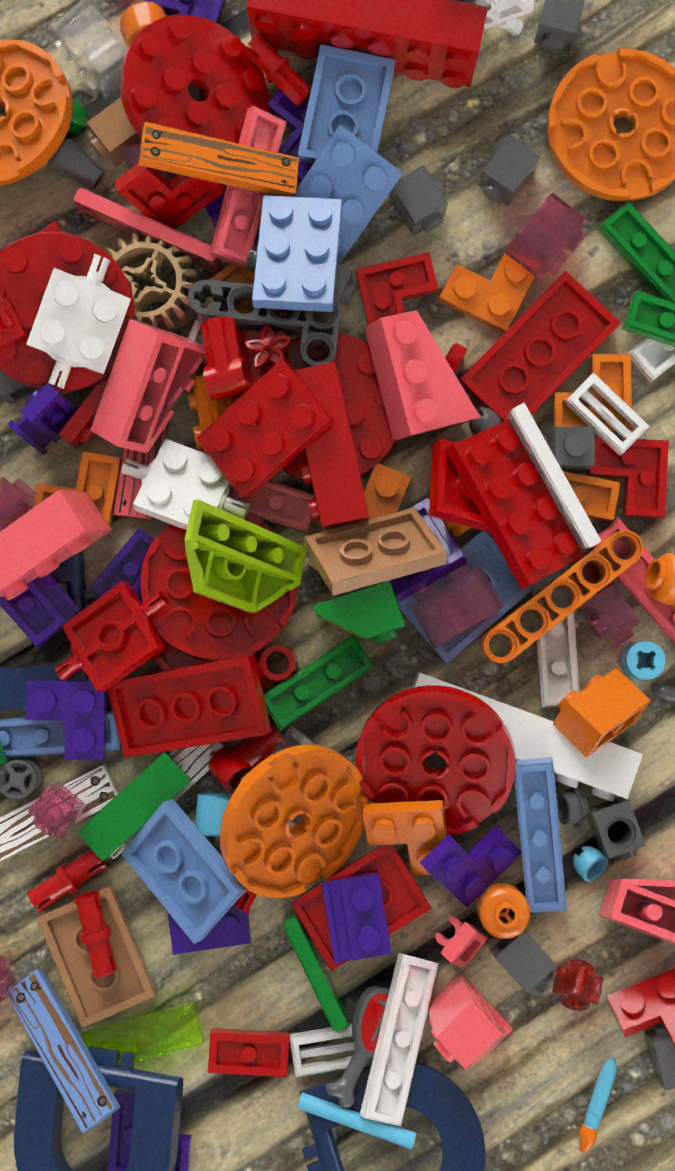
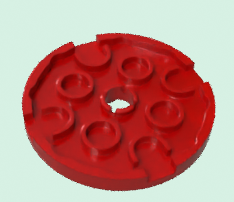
[119,15,270,143]
[0,232,136,393]
[281,333,396,480]
[140,512,297,662]
[355,685,515,836]

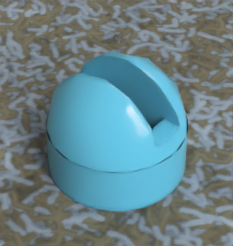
[573,846,608,882]

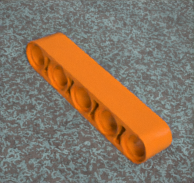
[479,530,643,663]

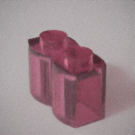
[504,193,589,281]
[410,564,504,648]

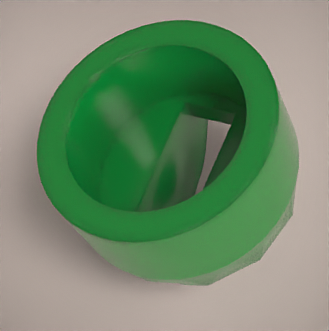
[68,98,88,134]

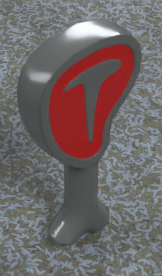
[325,986,390,1109]

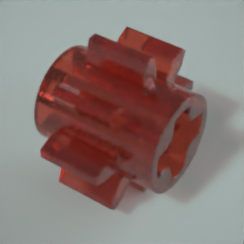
[552,959,604,1011]

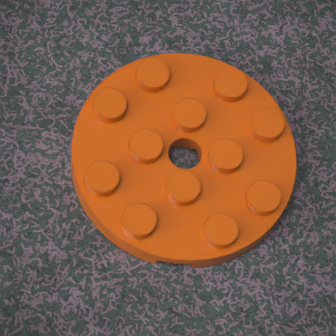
[0,40,73,186]
[546,48,675,202]
[220,744,368,898]

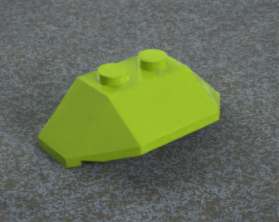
[184,499,306,613]

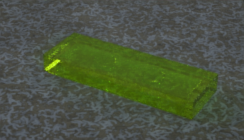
[80,1002,205,1065]

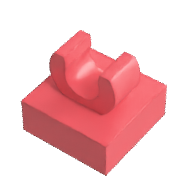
[435,916,488,968]

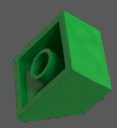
[313,581,405,645]

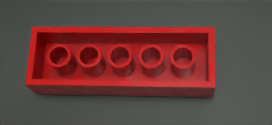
[247,0,488,88]

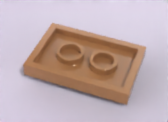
[305,507,447,596]
[37,884,157,1028]

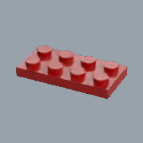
[459,270,621,422]
[445,419,584,590]
[108,653,272,758]

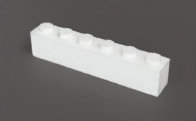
[412,672,643,802]

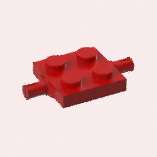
[55,581,170,692]

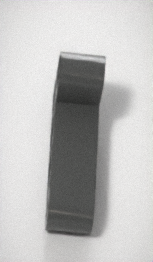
[188,279,340,368]

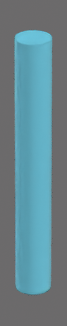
[297,1092,417,1149]

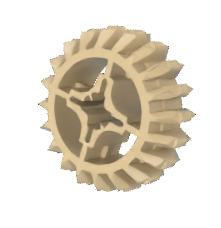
[106,233,197,331]

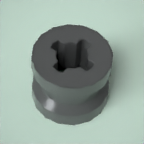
[0,758,43,799]

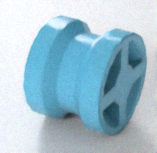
[620,641,666,680]

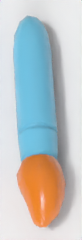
[579,1058,617,1153]

